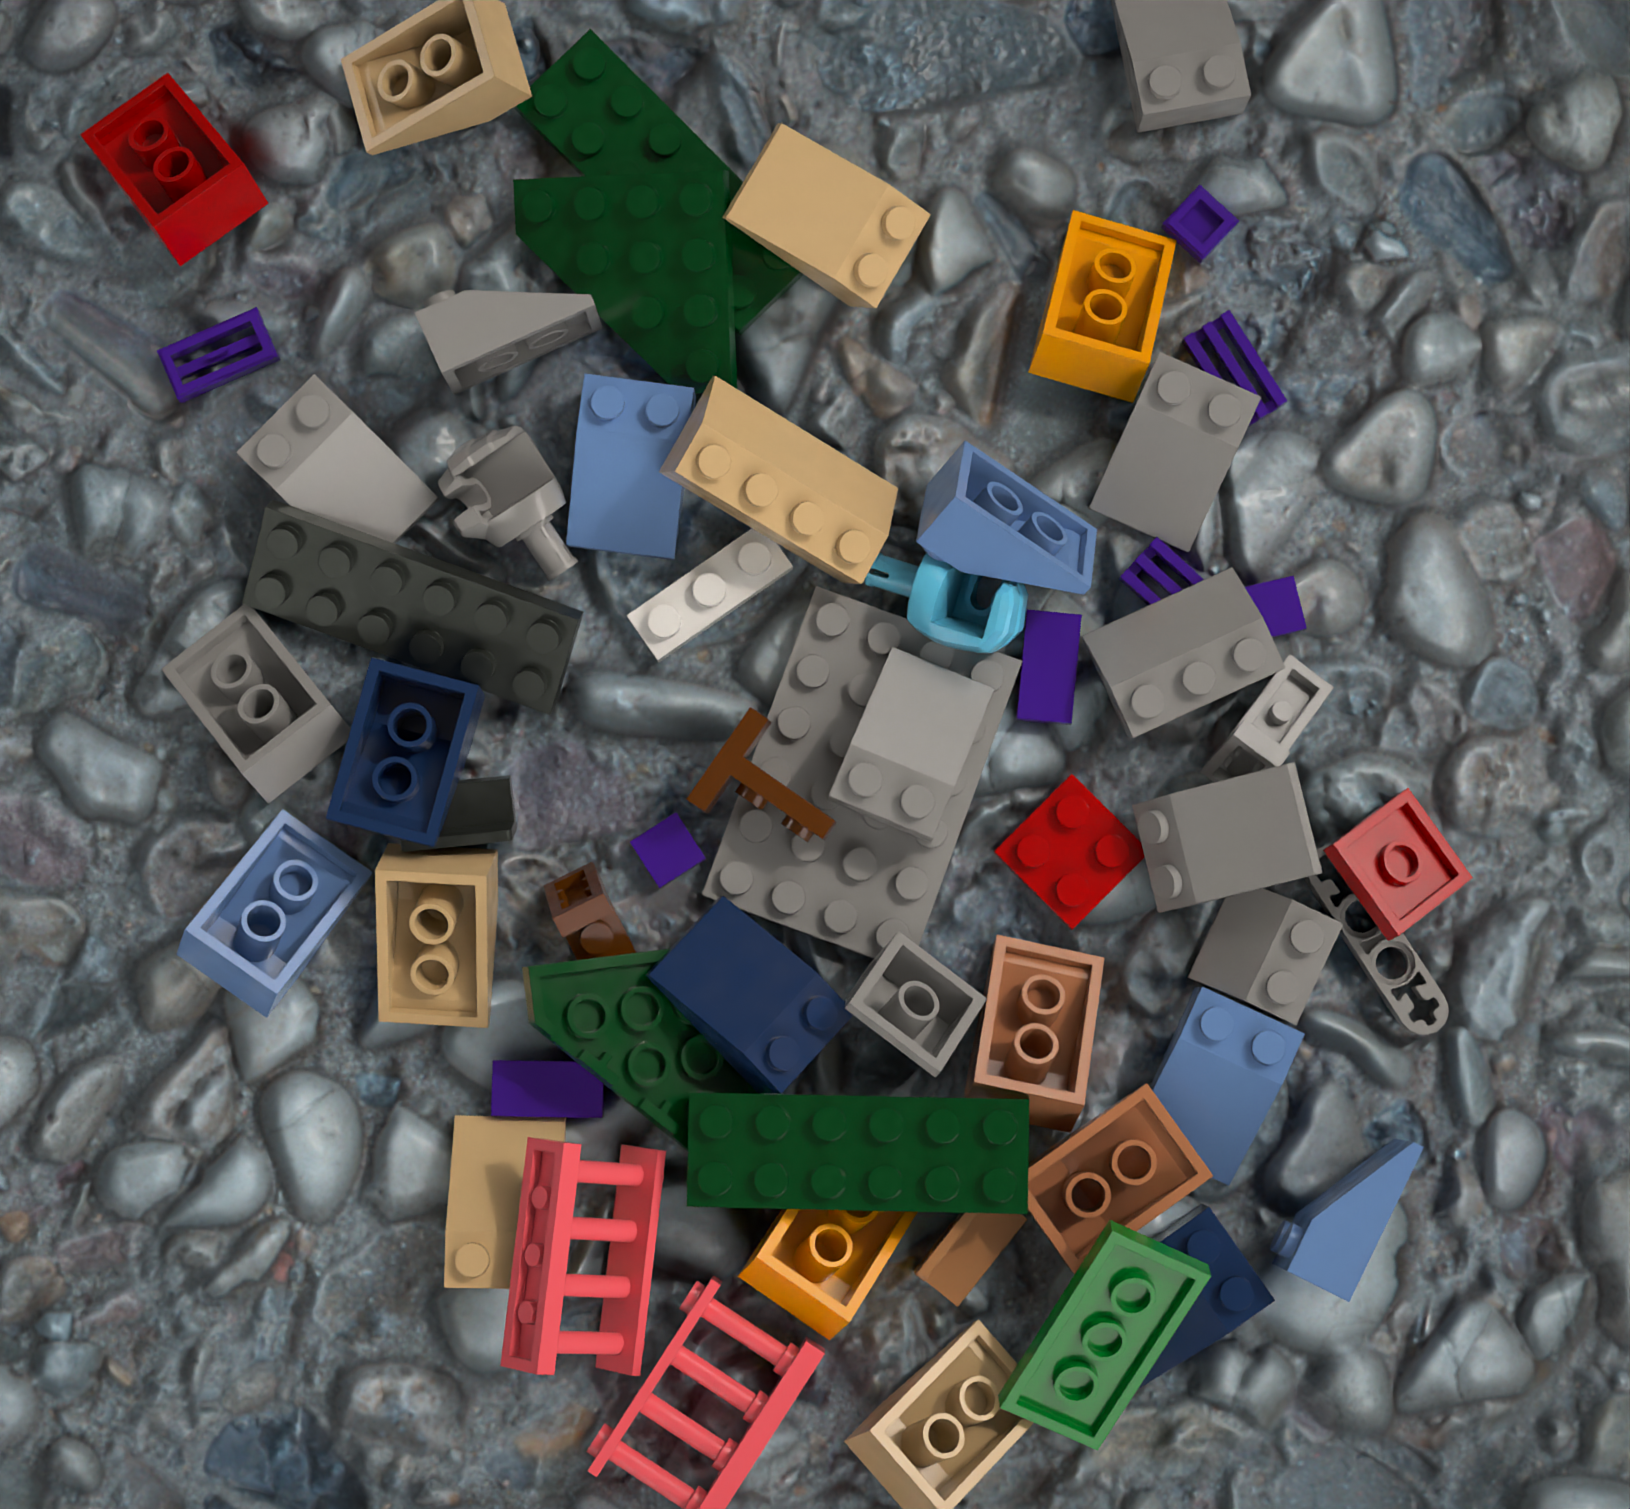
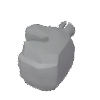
[438,426,578,581]

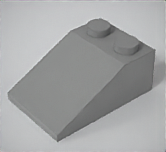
[1111,0,1251,133]
[415,290,603,395]
[1088,352,1261,553]
[236,374,439,544]
[161,604,351,804]
[829,647,994,843]
[1132,762,1322,913]

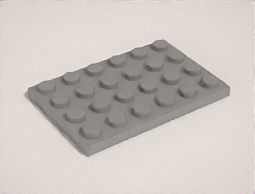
[702,586,1022,959]

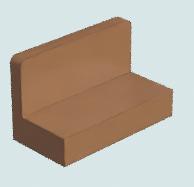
[914,1213,1027,1307]

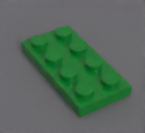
[998,1220,1211,1451]

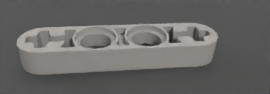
[1305,845,1448,1035]

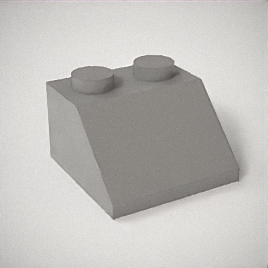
[1187,888,1343,1026]
[845,931,987,1077]

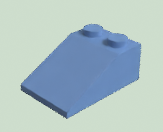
[566,373,697,560]
[916,441,1097,595]
[176,809,372,1018]
[1150,987,1305,1186]
[1270,1139,1424,1302]

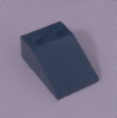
[326,657,485,848]
[646,896,853,1094]
[1138,1204,1275,1389]

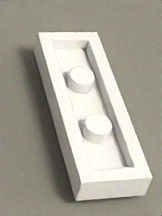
[627,529,793,662]

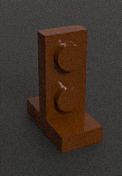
[687,707,837,842]
[543,861,637,960]

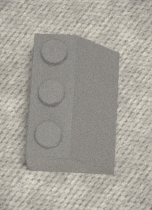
[1081,567,1286,738]

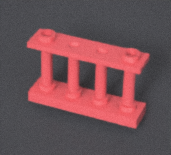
[500,1137,666,1376]
[586,1275,825,1509]

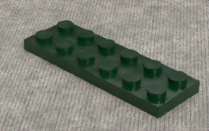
[514,29,804,336]
[687,1093,1029,1214]

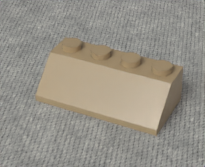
[659,376,898,584]

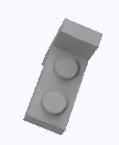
[1200,655,1334,782]

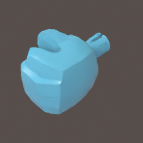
[865,552,1029,653]

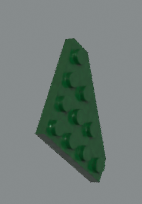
[513,170,737,394]
[522,949,758,1151]

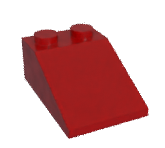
[80,73,269,267]

